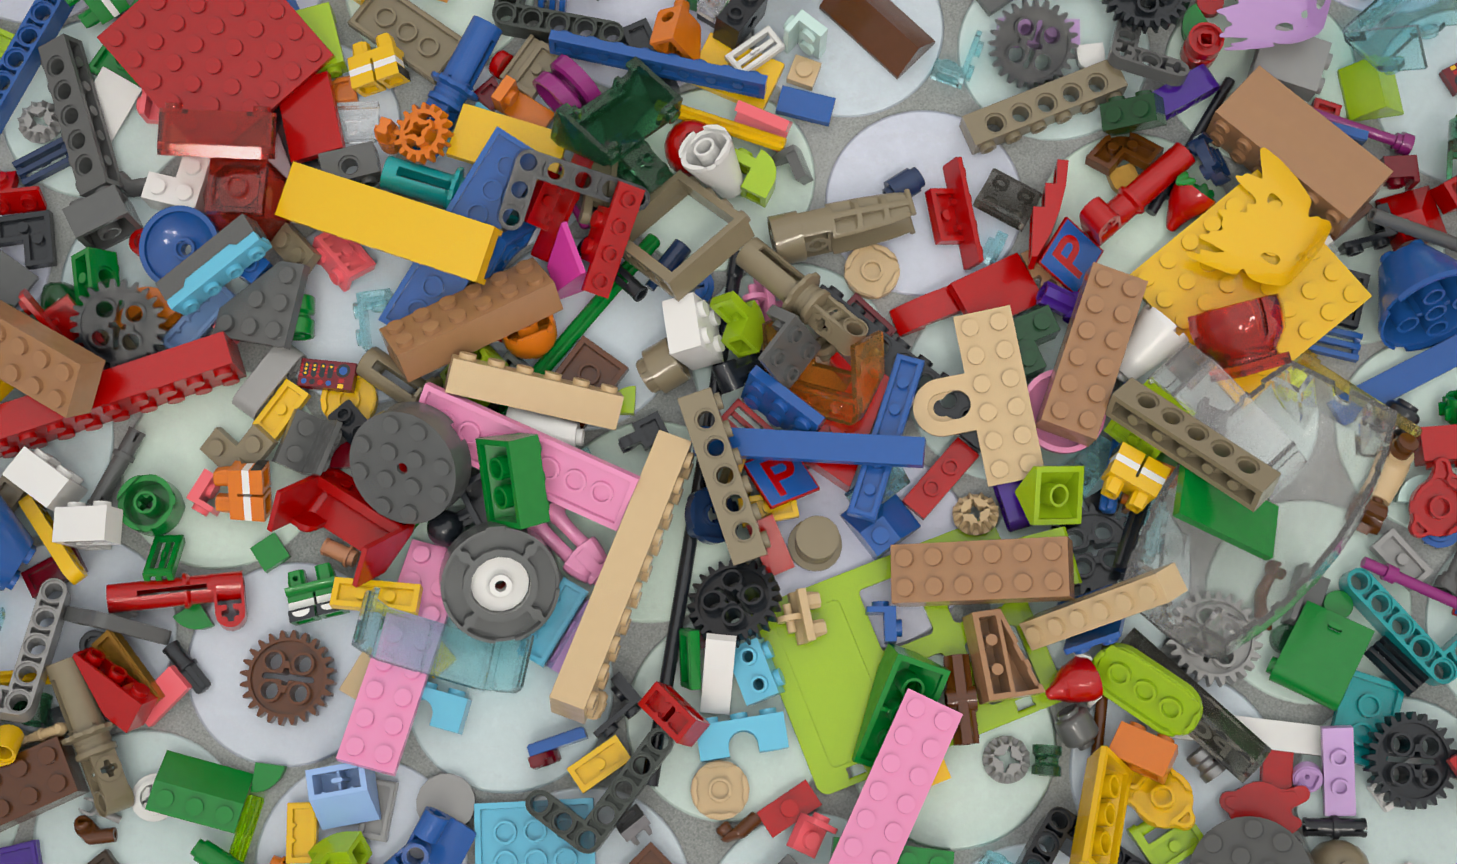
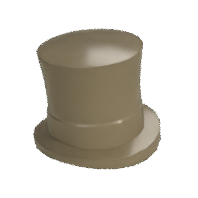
[788,516,842,572]

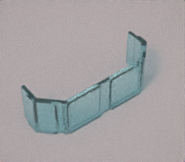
[351,587,534,693]

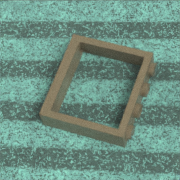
[622,170,755,302]

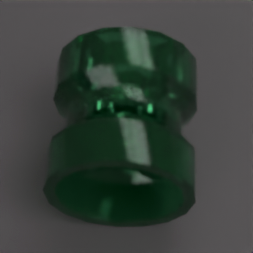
[1031,744,1062,777]

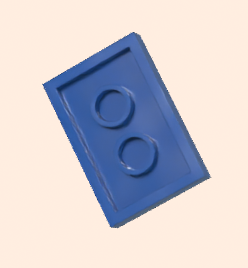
[741,365,825,432]

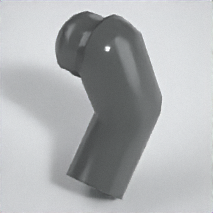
[120,171,147,197]

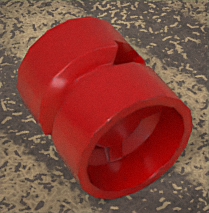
[1180,22,1225,70]

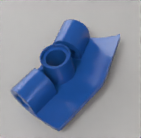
[383,806,476,864]

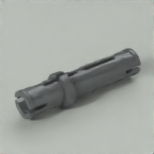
[87,426,146,505]

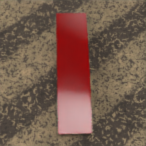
[1028,159,1069,270]

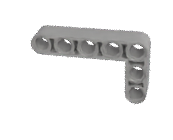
[0,578,71,723]

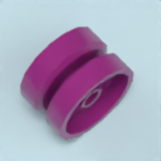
[532,54,603,126]

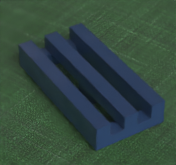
[12,137,70,187]

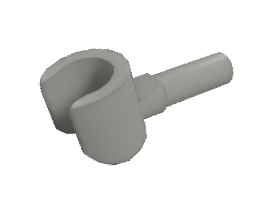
[78,797,122,824]

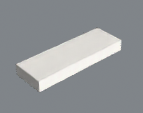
[700,633,737,715]

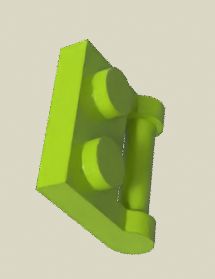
[1126,821,1204,864]

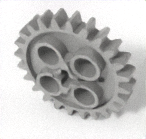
[1165,591,1263,687]

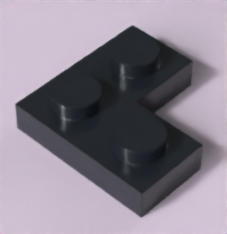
[0,210,57,270]

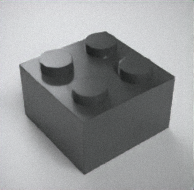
[62,184,144,250]

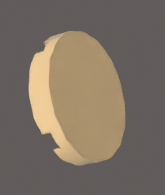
[844,244,900,299]
[690,760,750,820]

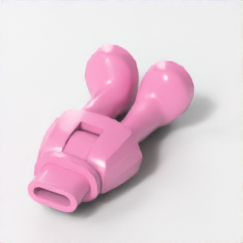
[528,503,607,586]

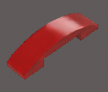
[889,286,962,337]

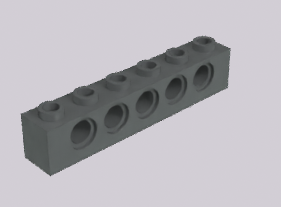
[38,33,124,197]

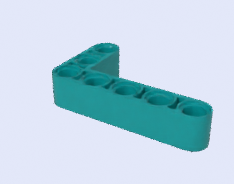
[1338,568,1457,686]

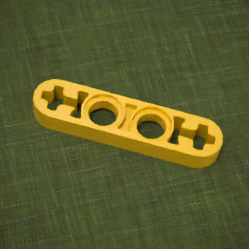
[18,494,88,585]

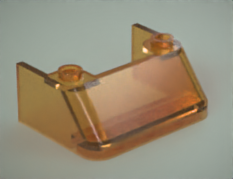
[762,320,885,425]

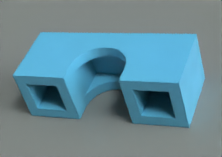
[421,681,472,735]
[697,707,789,762]

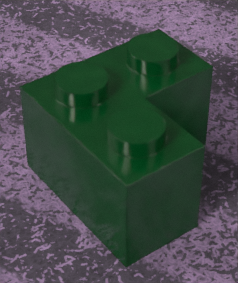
[1013,305,1061,381]

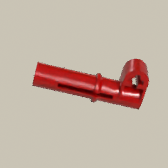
[1079,142,1195,247]
[106,570,247,631]

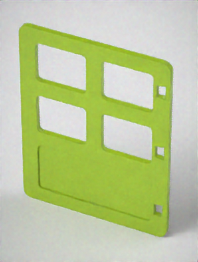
[751,520,1061,794]

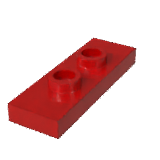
[902,437,980,520]

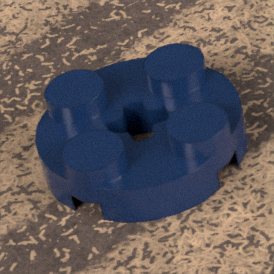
[1188,132,1231,187]
[685,487,739,545]

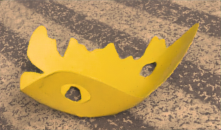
[1185,147,1332,286]

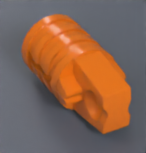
[374,116,401,154]

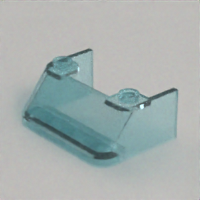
[1342,0,1457,75]

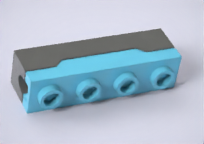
[155,213,273,316]

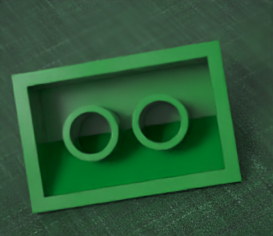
[475,433,550,529]
[145,750,253,834]

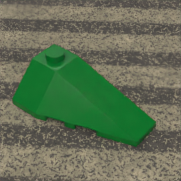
[852,643,951,768]

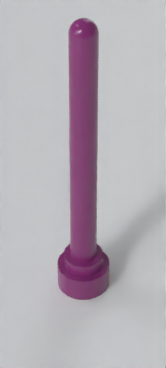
[1314,108,1415,155]

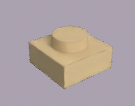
[786,54,822,91]

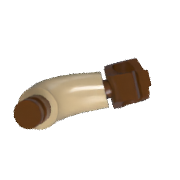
[1347,433,1419,535]

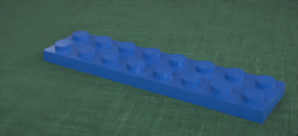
[378,126,536,325]

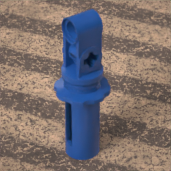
[413,15,503,160]

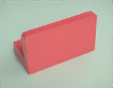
[734,100,793,152]

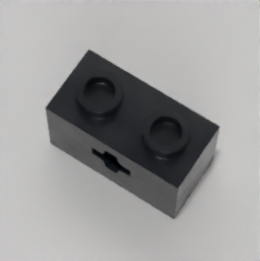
[713,0,768,50]

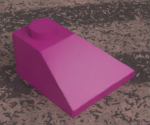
[547,221,586,300]

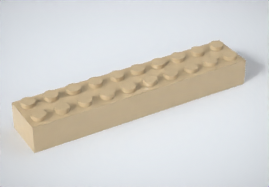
[549,430,695,724]

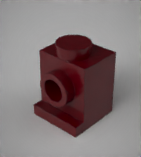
[1380,155,1420,191]

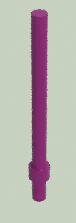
[1360,556,1457,610]

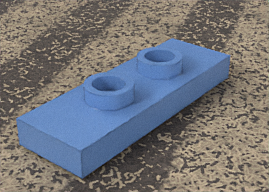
[162,286,236,349]

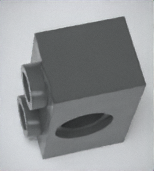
[318,141,382,187]

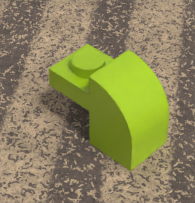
[735,148,776,208]
[710,291,766,358]
[308,831,373,864]

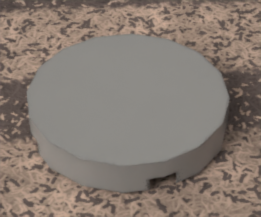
[416,773,476,825]

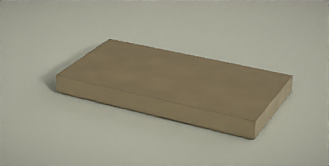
[347,0,462,85]

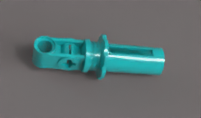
[380,155,525,224]

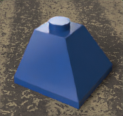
[840,484,921,560]

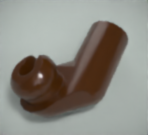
[716,812,761,843]
[74,815,118,845]

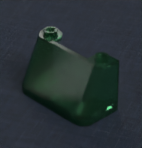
[551,56,683,166]

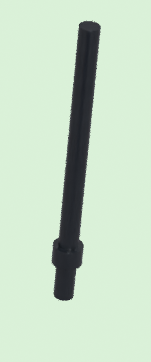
[1146,77,1235,216]

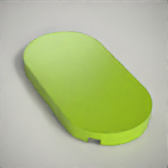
[1092,643,1203,737]

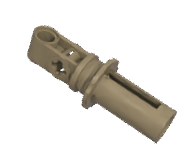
[735,237,868,356]
[356,347,443,403]
[45,657,134,817]

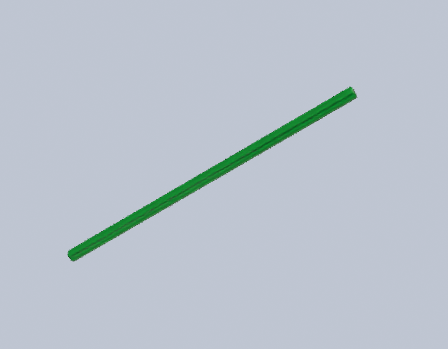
[414,233,660,529]

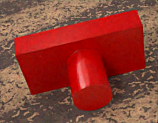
[756,779,822,838]

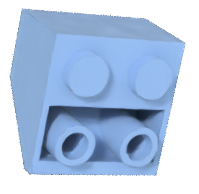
[305,763,381,830]

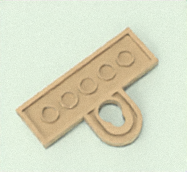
[913,305,1044,487]

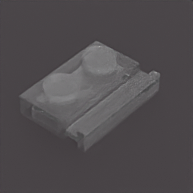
[337,101,380,144]

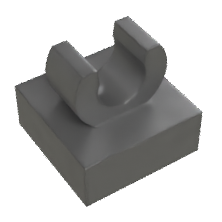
[616,804,652,845]

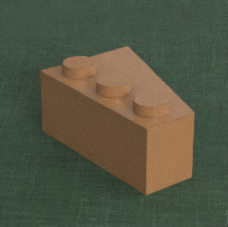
[962,608,1046,705]

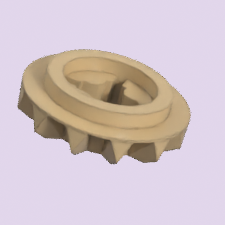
[952,492,999,535]

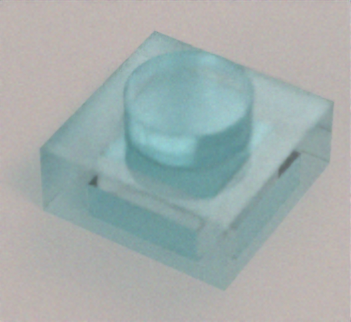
[983,230,1009,265]

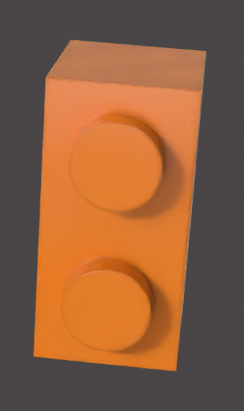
[1109,721,1178,785]

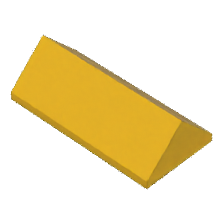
[1069,746,1132,864]

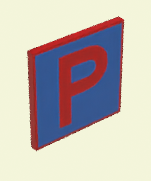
[1037,217,1104,292]
[743,459,820,510]

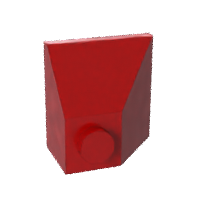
[1375,185,1447,251]

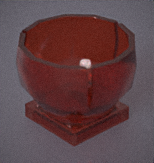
[203,156,291,242]
[1188,293,1292,382]

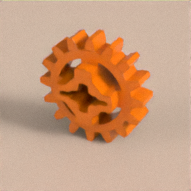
[394,102,454,165]

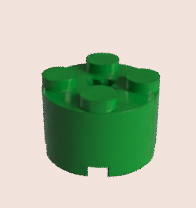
[117,474,185,537]

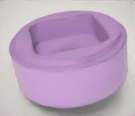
[1292,761,1323,793]

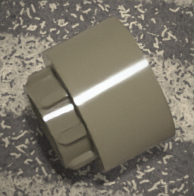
[636,337,691,393]

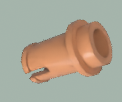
[320,538,360,568]

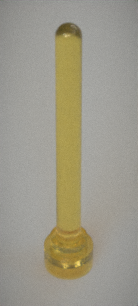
[1295,349,1422,437]

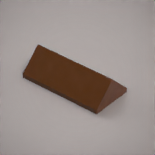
[819,0,935,79]

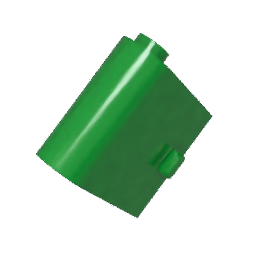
[1266,600,1375,712]

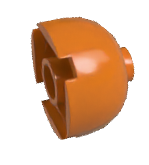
[501,314,557,359]

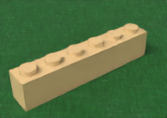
[444,351,624,430]
[1019,562,1188,651]

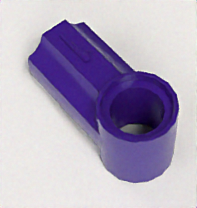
[1036,281,1079,324]

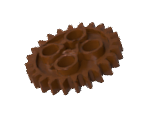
[240,630,337,726]

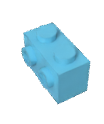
[733,637,786,706]

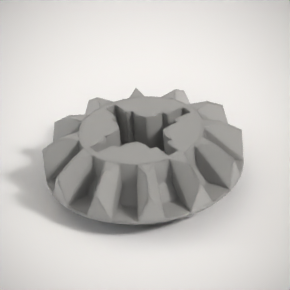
[17,100,61,143]
[983,736,1030,784]

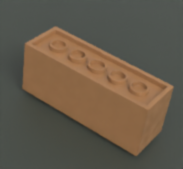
[1206,65,1393,238]

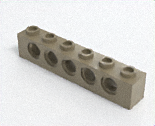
[959,59,1128,155]
[1105,377,1281,512]
[677,387,771,566]

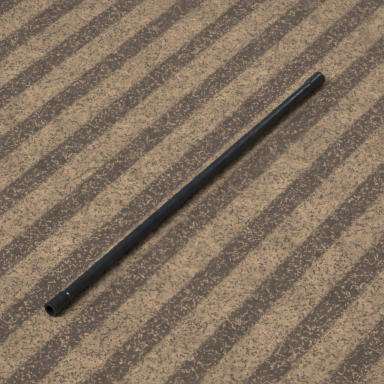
[642,250,744,787]

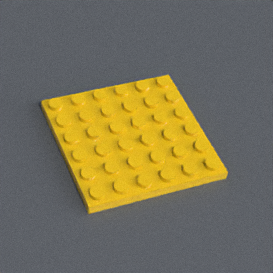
[1129,169,1372,407]

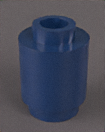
[882,167,925,197]

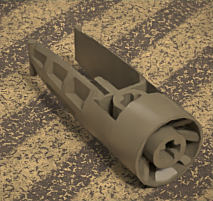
[767,189,917,265]

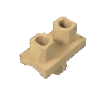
[777,588,827,646]

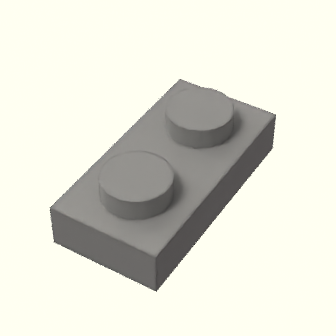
[1369,528,1434,592]

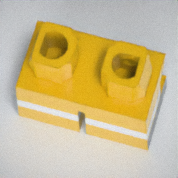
[347,33,411,97]
[1100,442,1171,514]

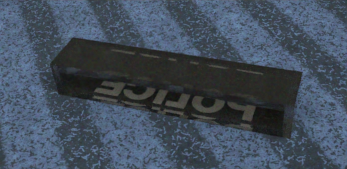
[1120,627,1272,783]

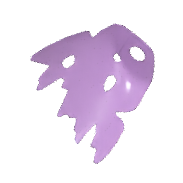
[1217,0,1331,50]

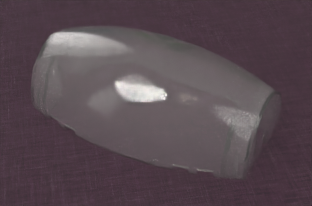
[1123,360,1397,661]

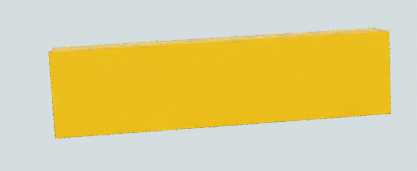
[275,161,503,285]

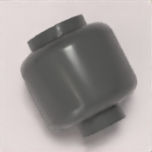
[1054,704,1099,750]

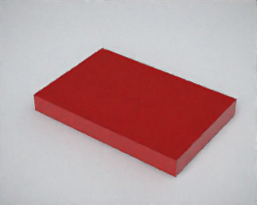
[280,71,346,164]
[947,253,1039,317]

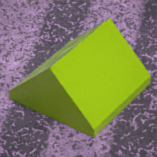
[1337,55,1404,122]
[1015,465,1085,525]

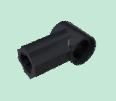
[711,350,769,394]

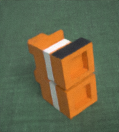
[213,460,272,522]

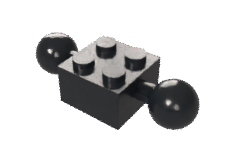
[427,473,487,547]

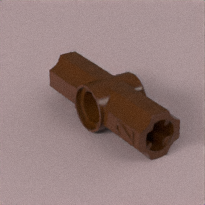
[943,654,980,746]

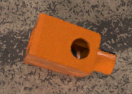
[649,0,701,60]

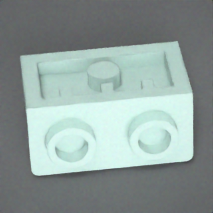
[783,9,828,59]

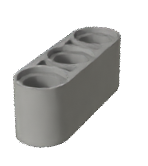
[232,345,307,420]

